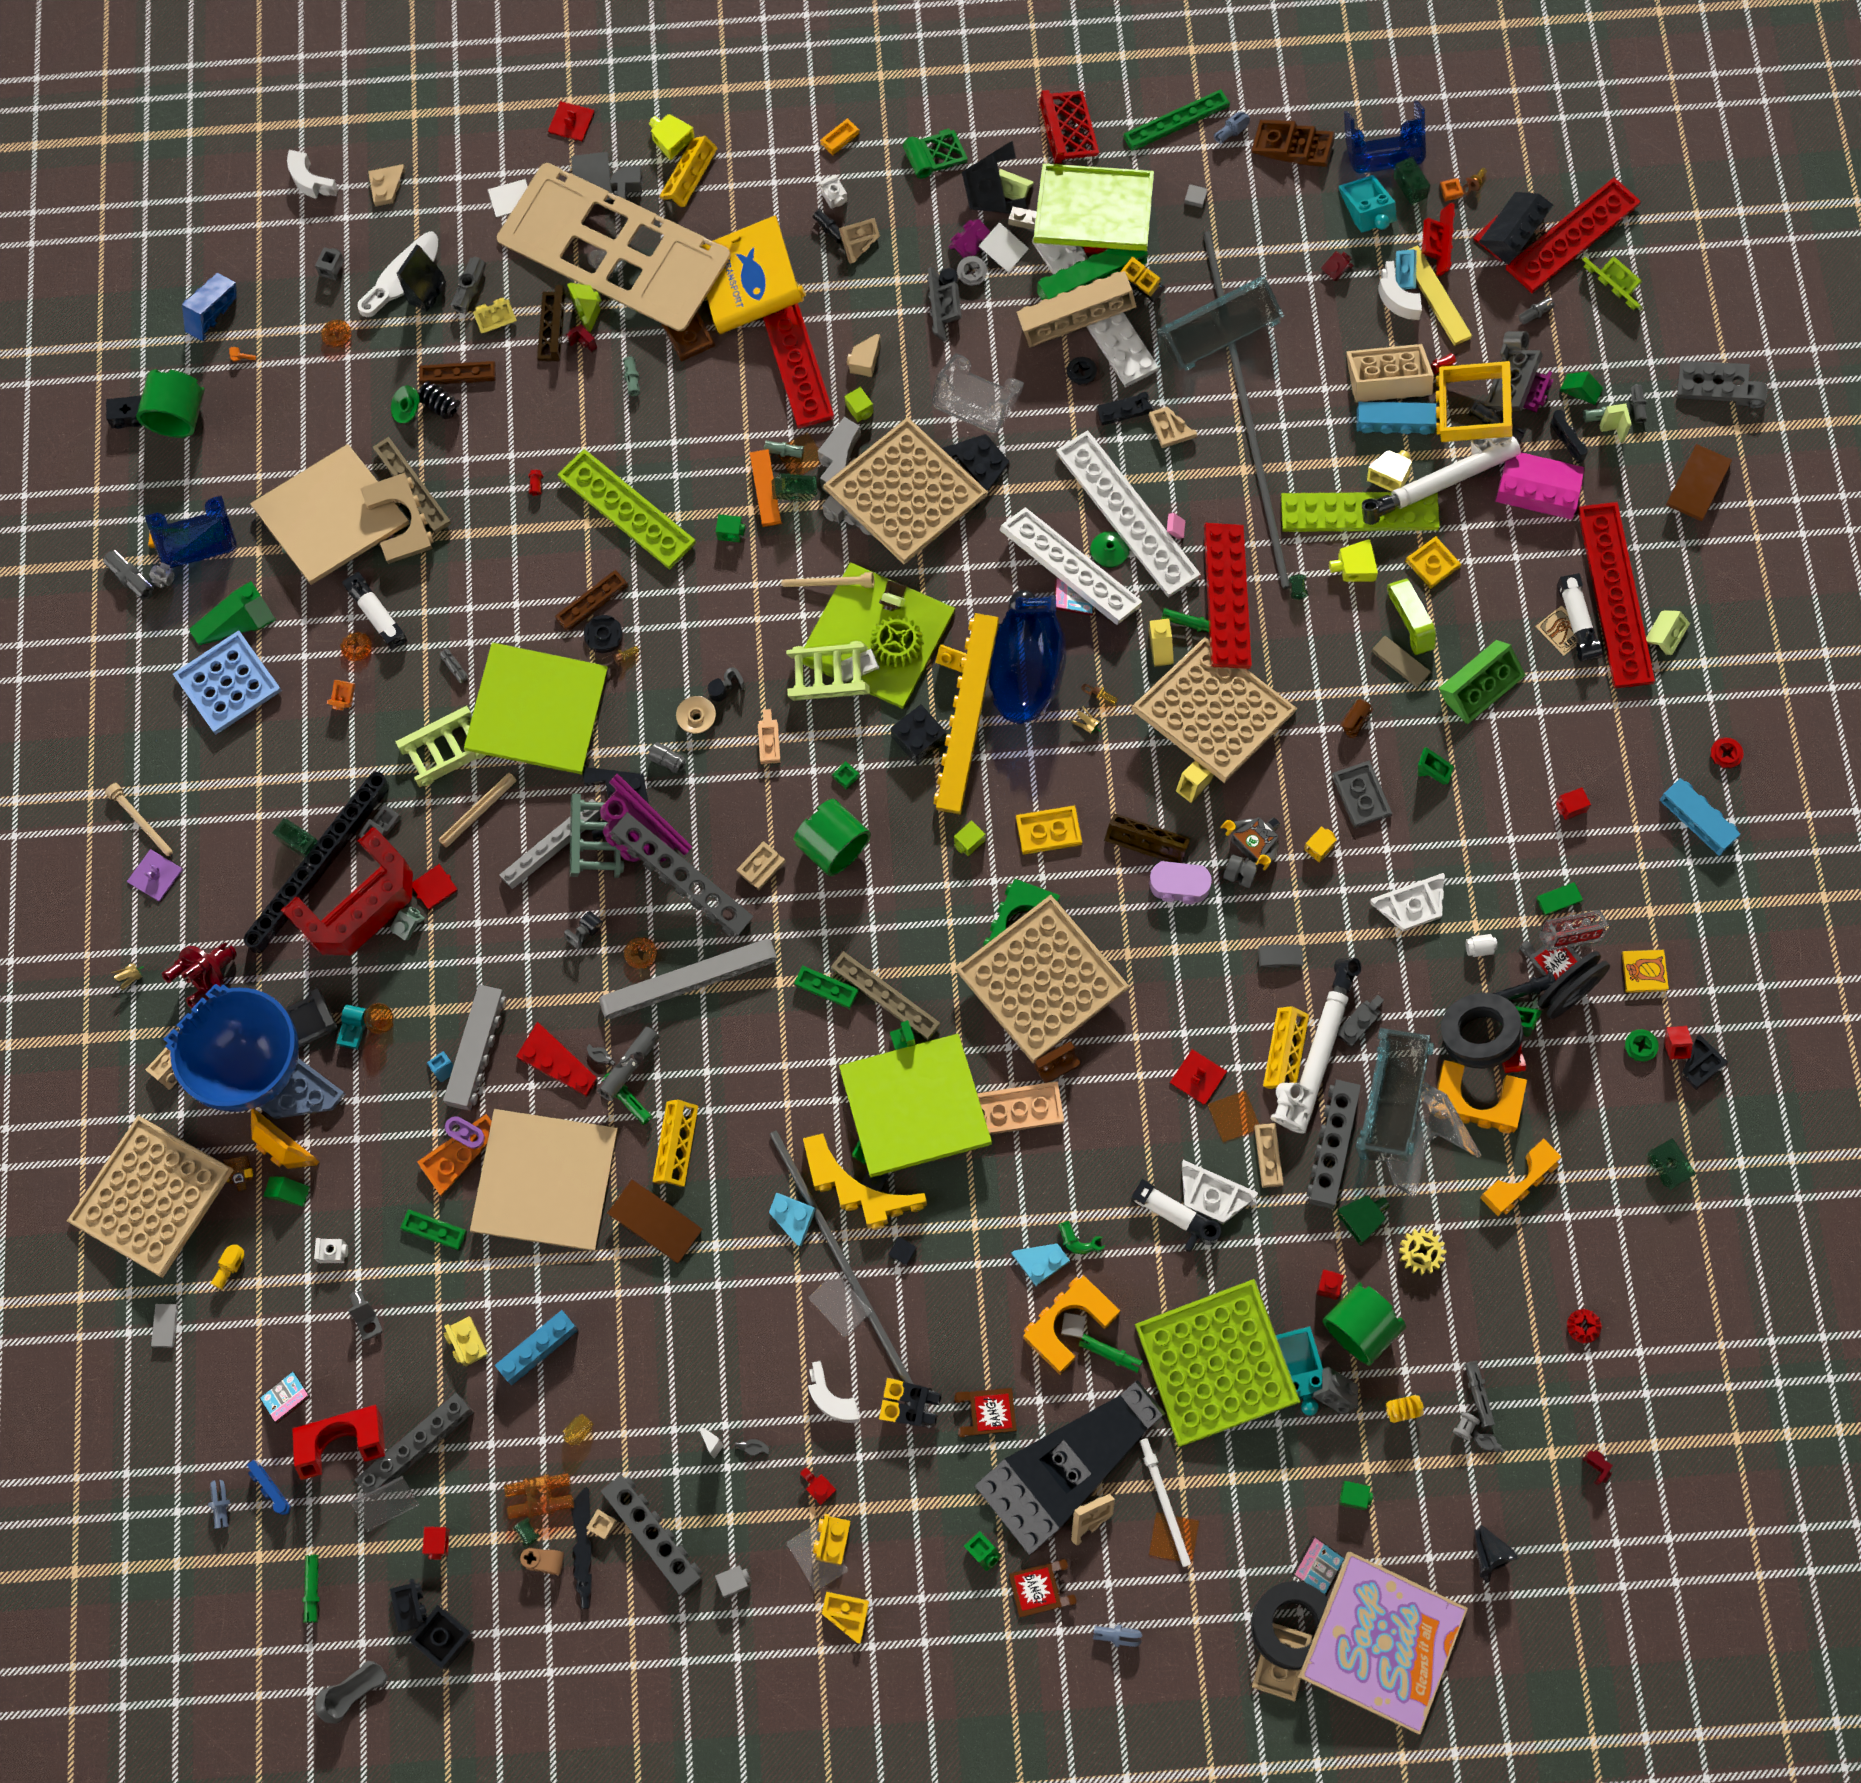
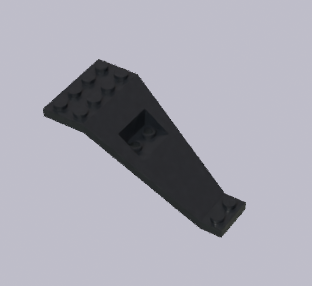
[975,1380,1166,1555]

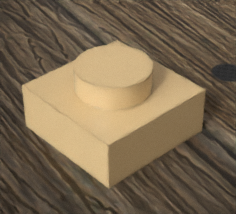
[586,1509,617,1540]

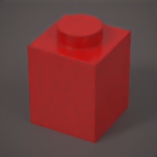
[1556,787,1591,820]
[1664,1026,1693,1060]
[1316,1269,1344,1300]

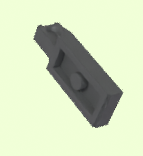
[1337,995,1384,1047]

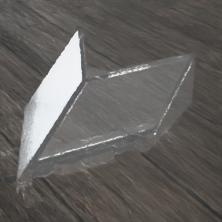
[1377,1064,1482,1197]

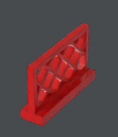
[1039,90,1099,164]

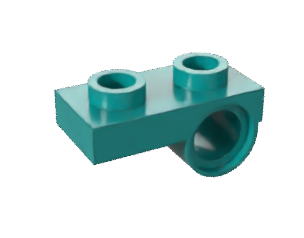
[336,1005,369,1050]

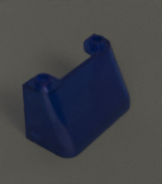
[145,495,237,568]

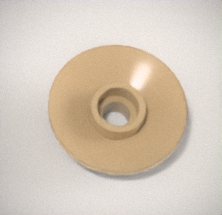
[676,696,716,734]

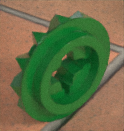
[1624,1029,1659,1062]

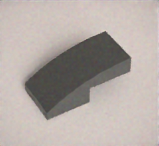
[358,804,402,838]
[1258,944,1304,968]

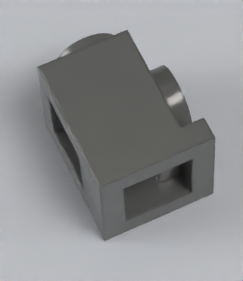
[315,247,344,280]

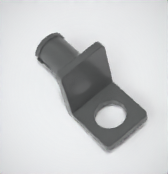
[348,1291,383,1341]

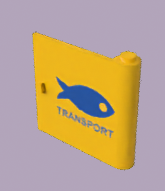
[701,215,806,334]

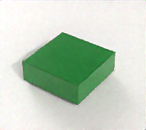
[832,761,860,790]

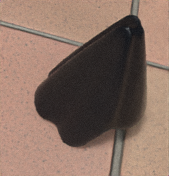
[1474,1525,1519,1583]

